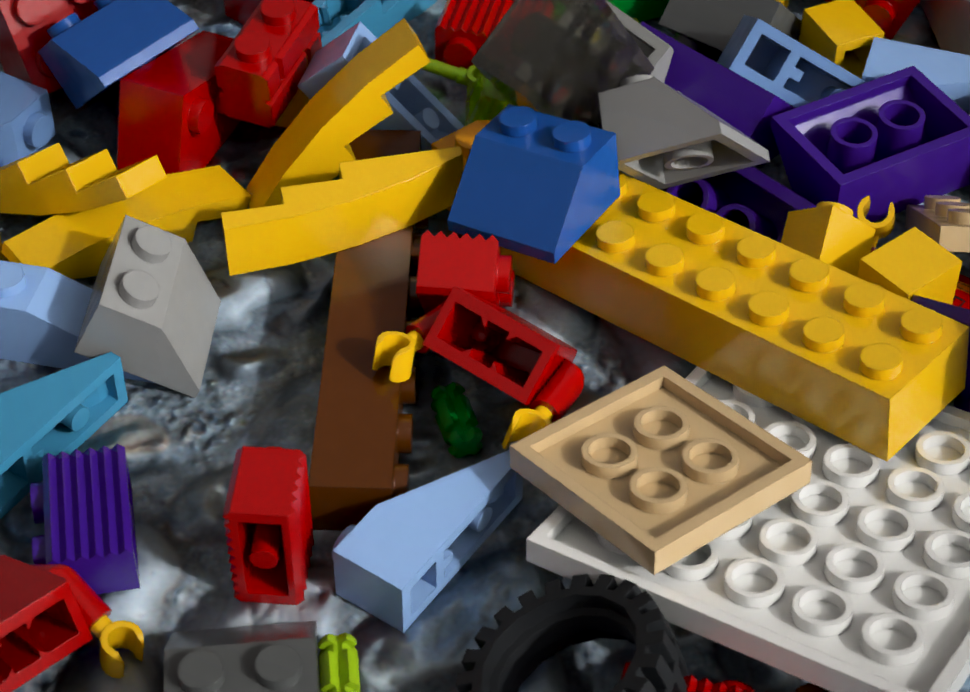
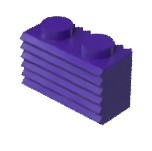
[30,444,140,594]

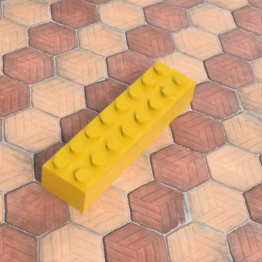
[500,171,970,461]

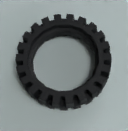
[456,574,688,692]

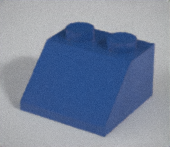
[38,0,199,109]
[447,104,620,264]

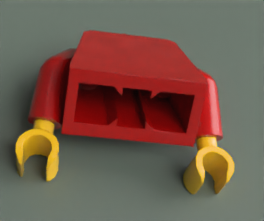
[372,286,584,450]
[0,554,144,692]

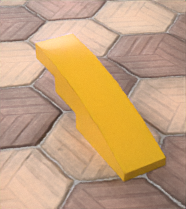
[245,18,431,209]
[0,142,167,216]
[221,146,463,276]
[1,165,251,279]

